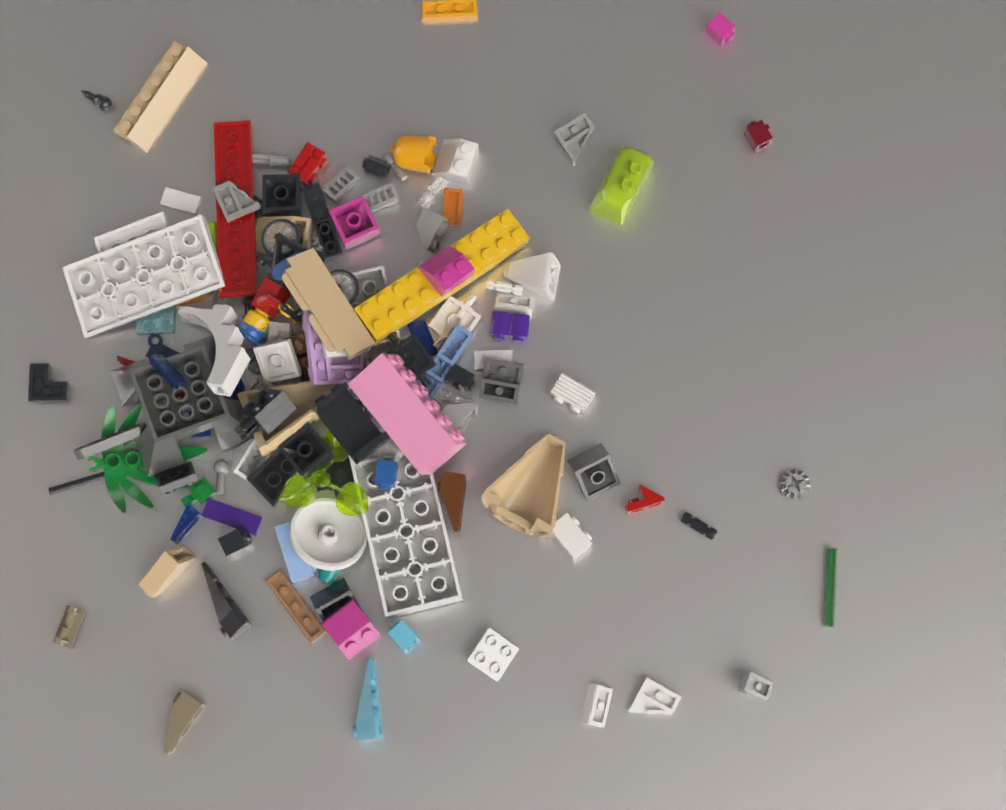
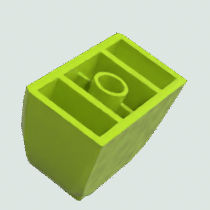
[589,146,654,227]

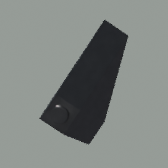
[201,561,252,640]

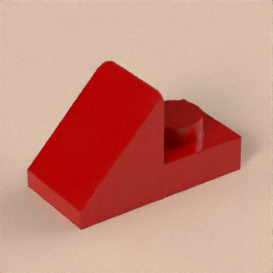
[625,485,665,515]

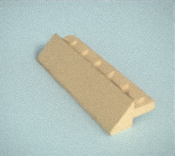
[113,41,207,153]

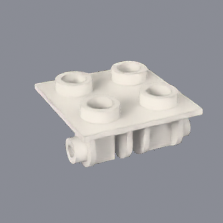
[467,628,519,682]

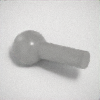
[382,152,407,181]
[213,459,229,495]

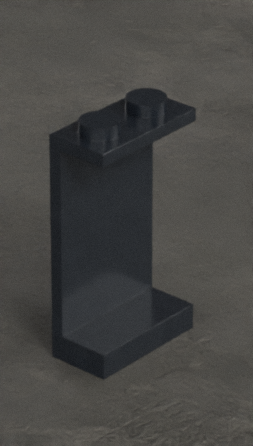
[313,382,390,465]

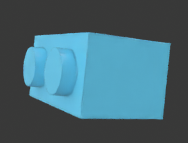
[388,620,421,654]

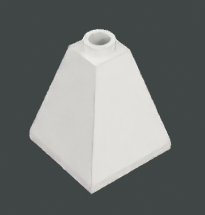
[505,252,561,300]

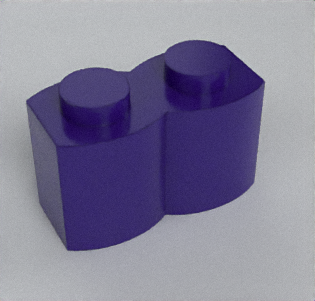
[490,311,530,343]

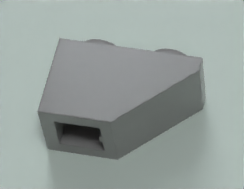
[416,208,449,253]

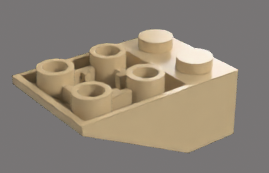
[256,216,313,258]

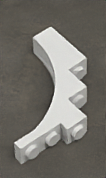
[178,304,250,397]

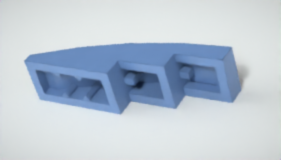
[419,324,474,398]

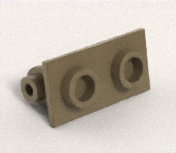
[53,605,86,649]

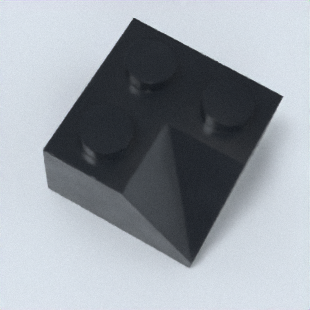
[278,422,336,481]

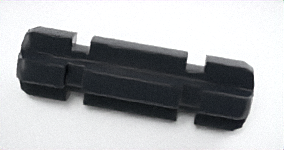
[681,512,717,540]

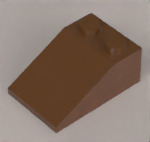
[437,471,467,538]

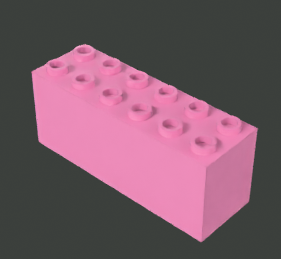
[348,353,467,475]

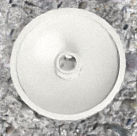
[289,498,368,570]

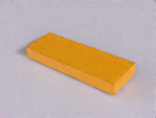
[422,0,477,21]

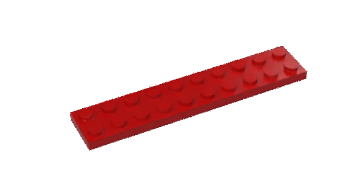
[213,120,258,299]

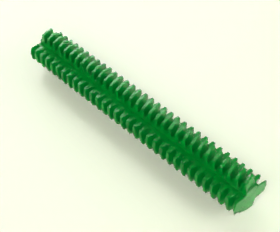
[824,548,838,627]

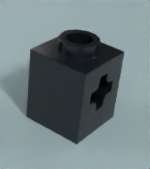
[218,526,251,556]

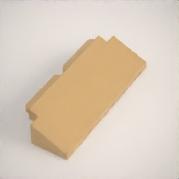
[282,248,375,360]

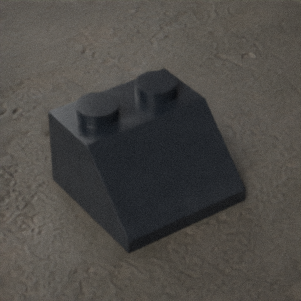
[262,174,303,217]
[310,578,364,621]

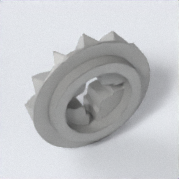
[779,468,811,500]

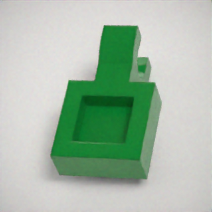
[180,477,216,509]

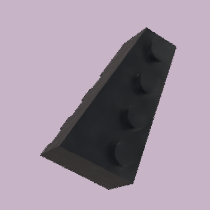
[247,448,297,508]

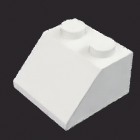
[432,138,479,185]

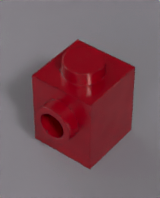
[744,120,773,153]

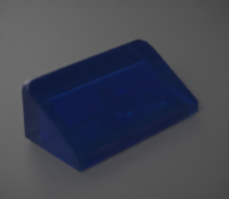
[407,320,438,357]
[148,353,186,390]

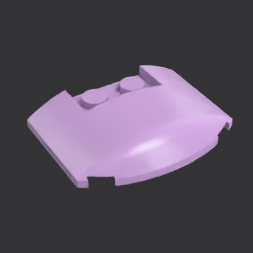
[302,310,364,386]

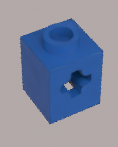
[374,460,398,490]

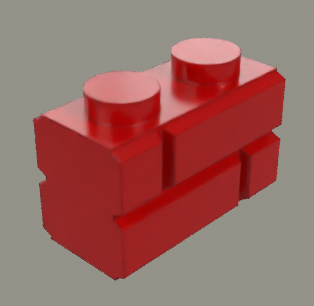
[287,142,328,187]

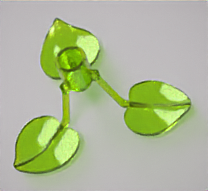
[279,431,368,516]

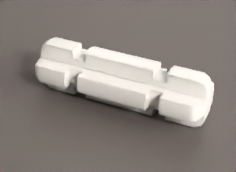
[486,279,523,295]

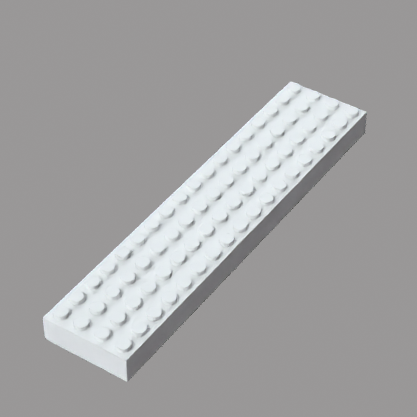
[333,265,463,619]

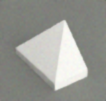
[232,438,262,480]

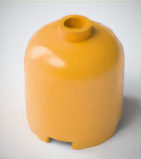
[391,134,437,174]

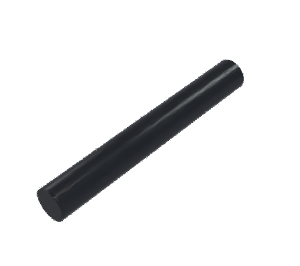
[48,471,104,495]

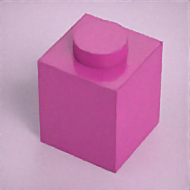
[705,12,736,46]

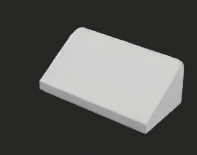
[494,292,534,319]
[581,683,613,728]

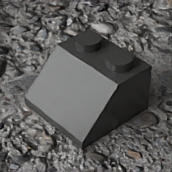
[567,443,621,500]

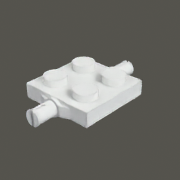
[428,293,481,350]

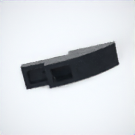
[301,182,343,259]

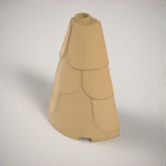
[238,381,335,457]
[481,434,566,537]

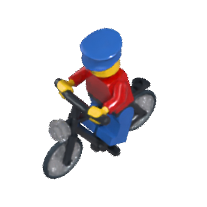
[237,219,359,345]

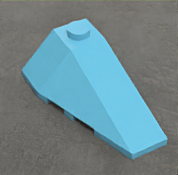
[353,658,383,741]

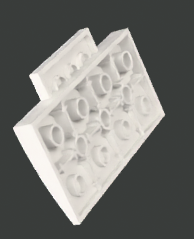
[62,212,226,338]

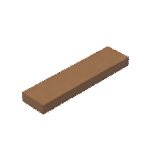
[265,569,327,643]

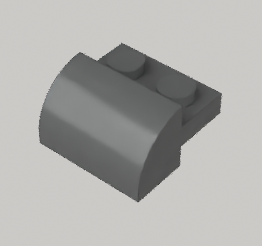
[479,357,524,404]

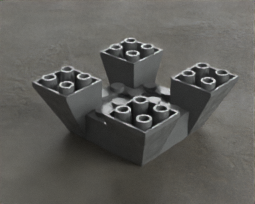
[110,335,255,477]

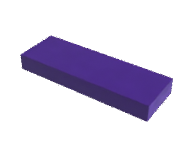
[201,498,263,536]

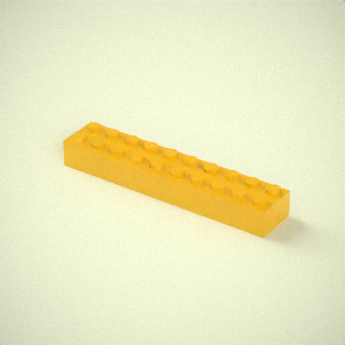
[354,209,530,346]

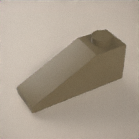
[164,691,206,755]

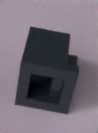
[445,363,476,392]

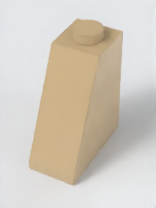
[138,544,197,598]

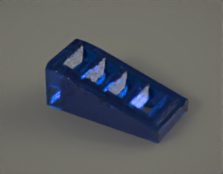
[170,503,202,544]

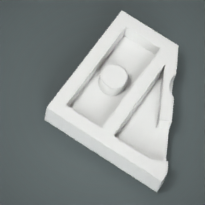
[629,677,682,714]

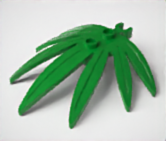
[87,403,207,513]

